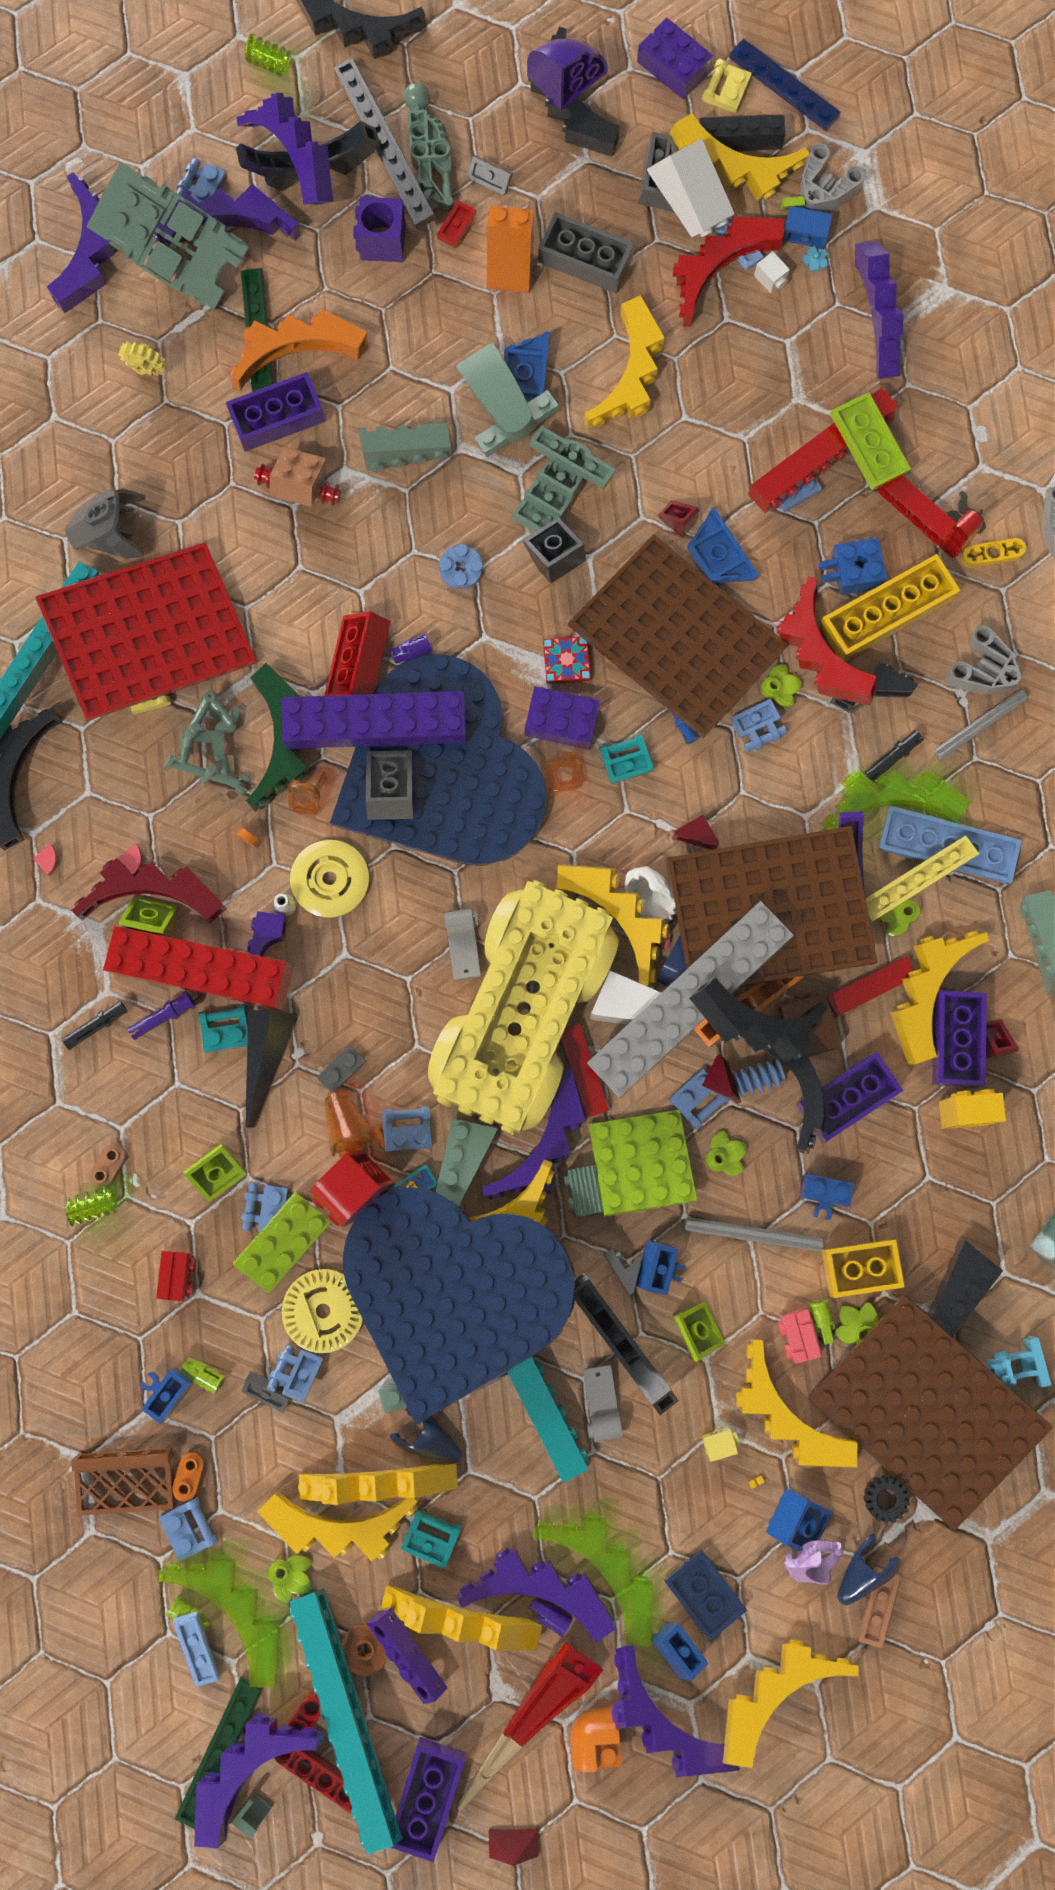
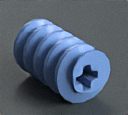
[733,1058,785,1098]

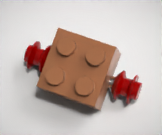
[254,447,342,507]

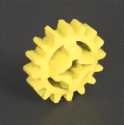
[118,342,167,376]

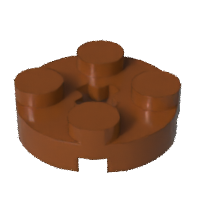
[341,1623,387,1676]

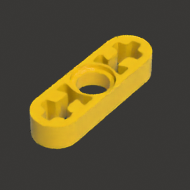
[961,538,1026,568]

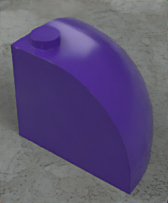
[527,38,608,111]

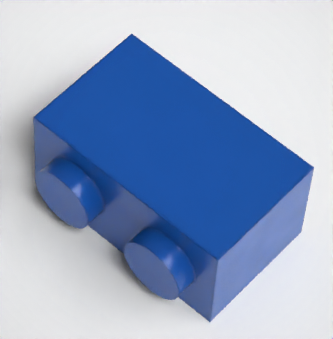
[782,206,832,249]
[650,1622,708,1681]

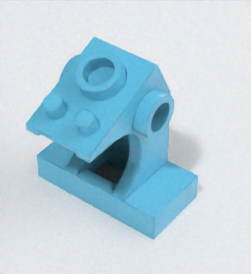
[987,1336,1051,1387]

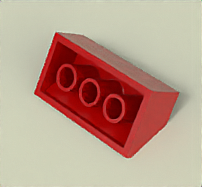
[324,611,391,696]

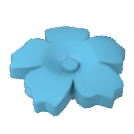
[802,246,828,272]

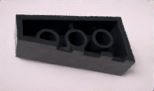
[927,1240,1003,1337]

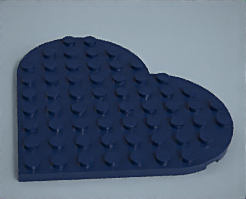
[330,654,546,866]
[343,1188,576,1425]

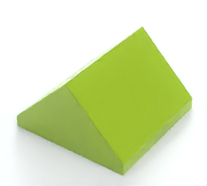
[119,896,178,937]
[183,1144,247,1202]
[672,1301,725,1362]

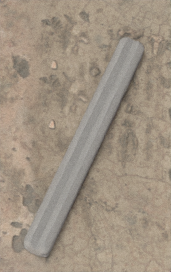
[934,689,1028,760]

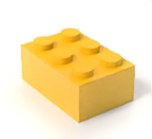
[939,1089,1006,1129]
[822,1239,905,1298]

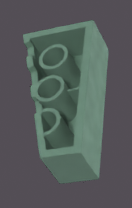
[358,423,452,472]
[1020,890,1055,995]
[436,1118,498,1207]

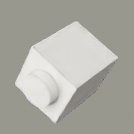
[754,251,790,293]

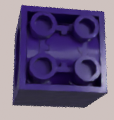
[353,197,406,263]

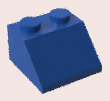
[766,1488,833,1551]

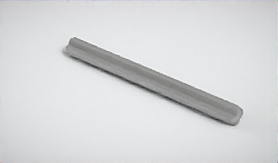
[685,1217,824,1252]

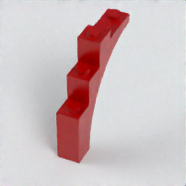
[673,217,784,327]
[777,576,877,706]

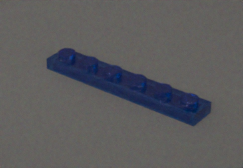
[729,38,841,131]

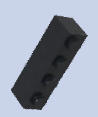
[699,115,786,151]

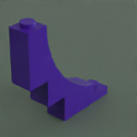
[153,184,301,247]

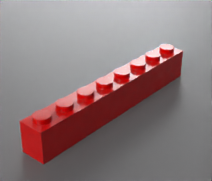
[748,387,898,513]

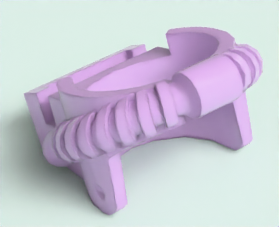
[784,1540,844,1585]

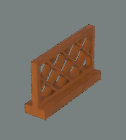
[71,1447,174,1516]

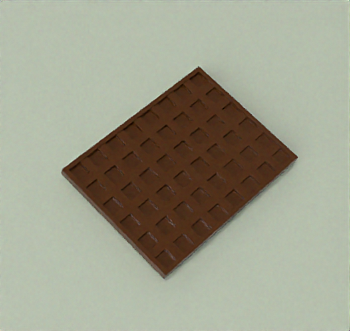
[568,534,789,739]
[667,826,878,986]
[808,1294,1053,1531]

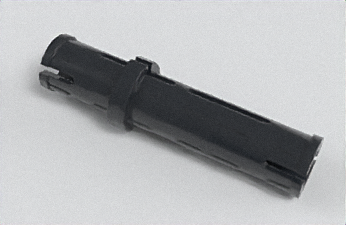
[863,730,924,783]
[61,1000,128,1050]

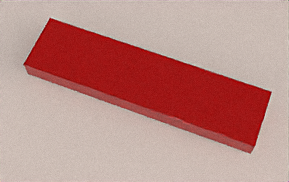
[826,956,914,1017]
[561,1023,609,1118]

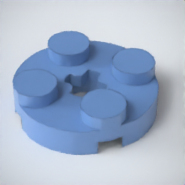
[439,544,483,590]

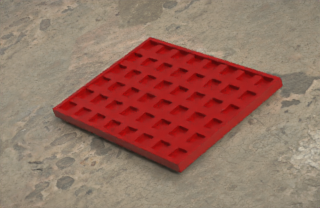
[35,542,256,722]

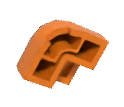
[570,1707,622,1772]

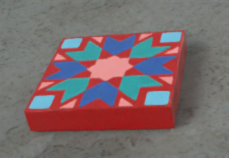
[543,637,591,684]

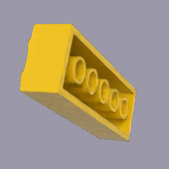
[819,554,961,661]

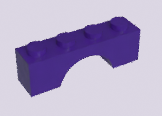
[245,911,287,1006]

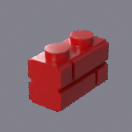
[156,1251,196,1301]

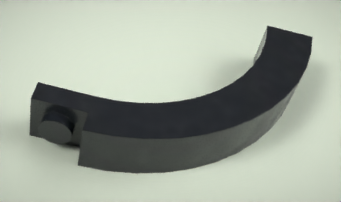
[746,1042,826,1154]

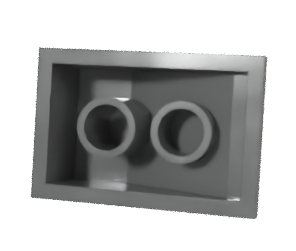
[366,750,413,820]

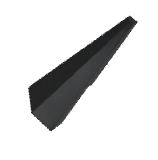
[245,1010,297,1128]

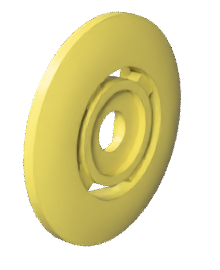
[290,840,369,918]
[282,1269,363,1353]

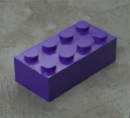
[226,372,326,452]
[932,991,987,1088]
[796,1052,904,1143]
[390,1737,466,1862]

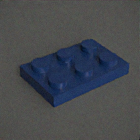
[664,1549,747,1642]

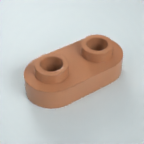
[89,1144,126,1188]

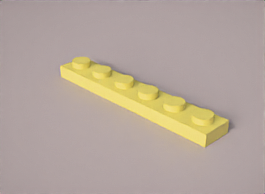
[866,836,979,924]

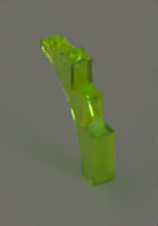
[822,769,972,831]
[533,1514,653,1647]
[158,1554,280,1687]

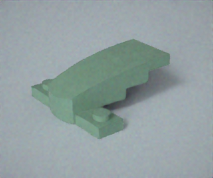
[456,342,560,457]
[512,425,616,532]

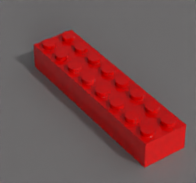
[103,926,294,1011]

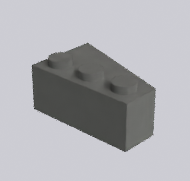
[638,131,676,212]

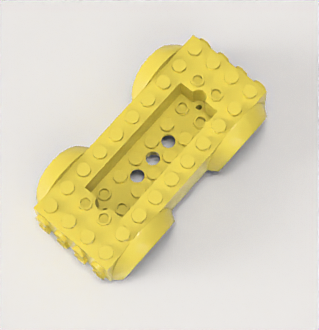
[428,880,619,1135]

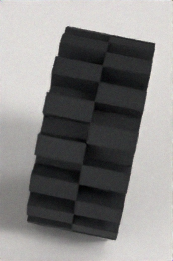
[863,1475,910,1523]

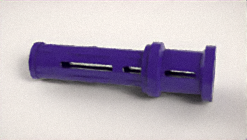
[127,990,196,1040]

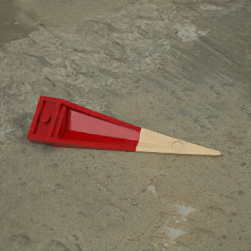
[457,1642,603,1811]

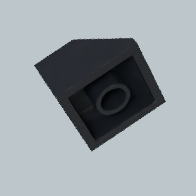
[523,517,586,583]

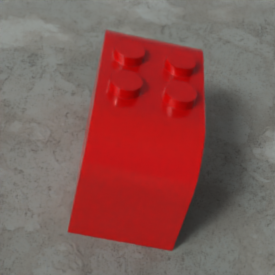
[309,1150,394,1227]

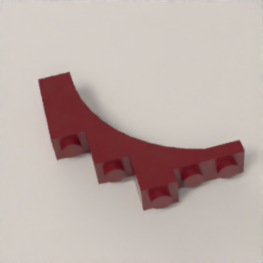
[71,858,227,924]

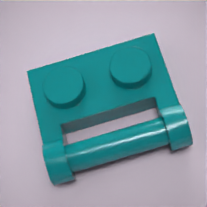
[598,734,654,785]
[199,1005,248,1053]
[400,1507,462,1569]

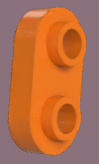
[172,1452,205,1501]

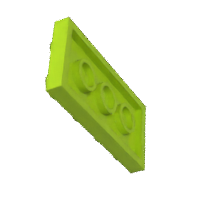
[830,392,911,490]
[233,1191,331,1294]

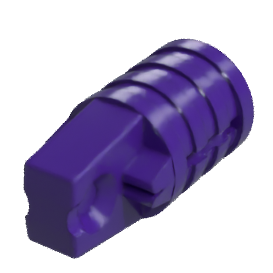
[390,633,432,663]
[528,1600,573,1638]

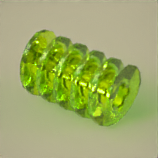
[245,33,292,76]
[65,1186,118,1227]

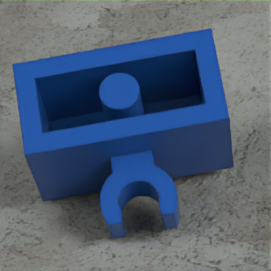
[799,1174,854,1220]
[636,1240,686,1295]
[140,1367,193,1424]

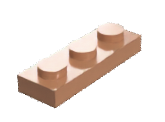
[857,1567,901,1649]

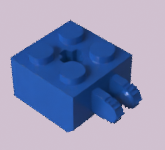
[818,537,887,595]

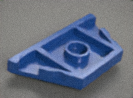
[504,331,550,403]
[687,507,759,584]

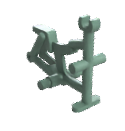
[163,691,250,794]

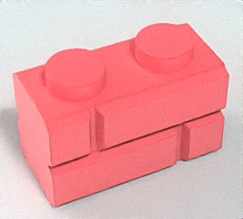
[777,1309,822,1364]

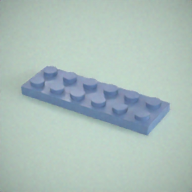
[878,806,1022,885]

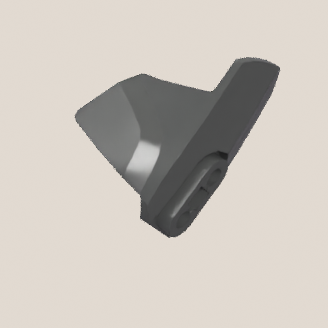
[65,488,145,559]

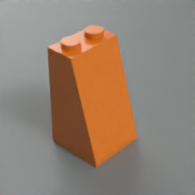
[487,206,534,293]

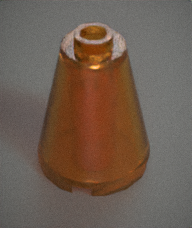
[324,1089,375,1157]

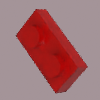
[437,200,476,248]

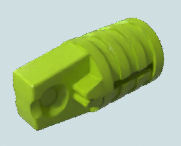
[808,1299,836,1345]
[180,1357,226,1395]
[165,1596,210,1632]

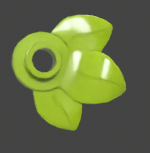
[761,664,803,707]
[879,900,920,936]
[705,1130,747,1176]
[834,1302,878,1344]
[268,1555,312,1603]

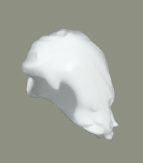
[624,867,676,924]

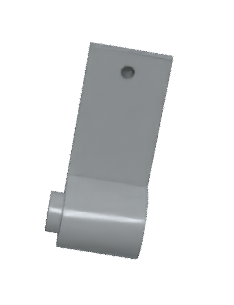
[444,909,481,981]
[583,1364,623,1442]

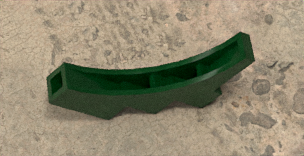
[246,663,310,812]

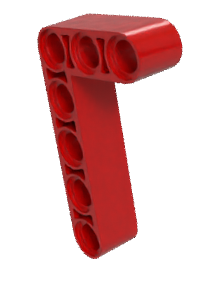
[877,475,983,558]
[274,1692,352,1815]

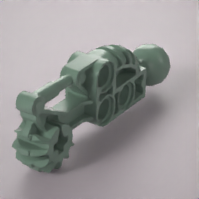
[403,82,454,211]

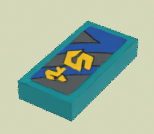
[387,1164,438,1192]

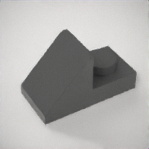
[604,1249,641,1295]

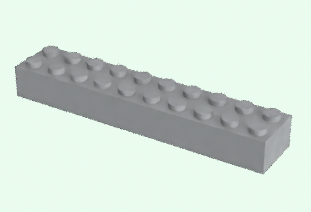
[587,901,794,1099]

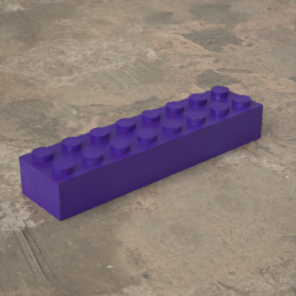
[282,691,466,749]

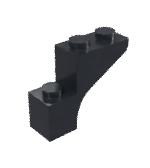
[830,662,918,713]

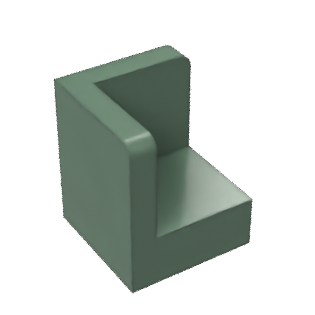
[231,1791,272,1839]

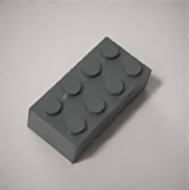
[538,212,634,293]

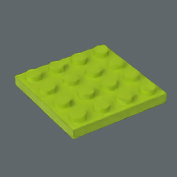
[589,1110,697,1217]

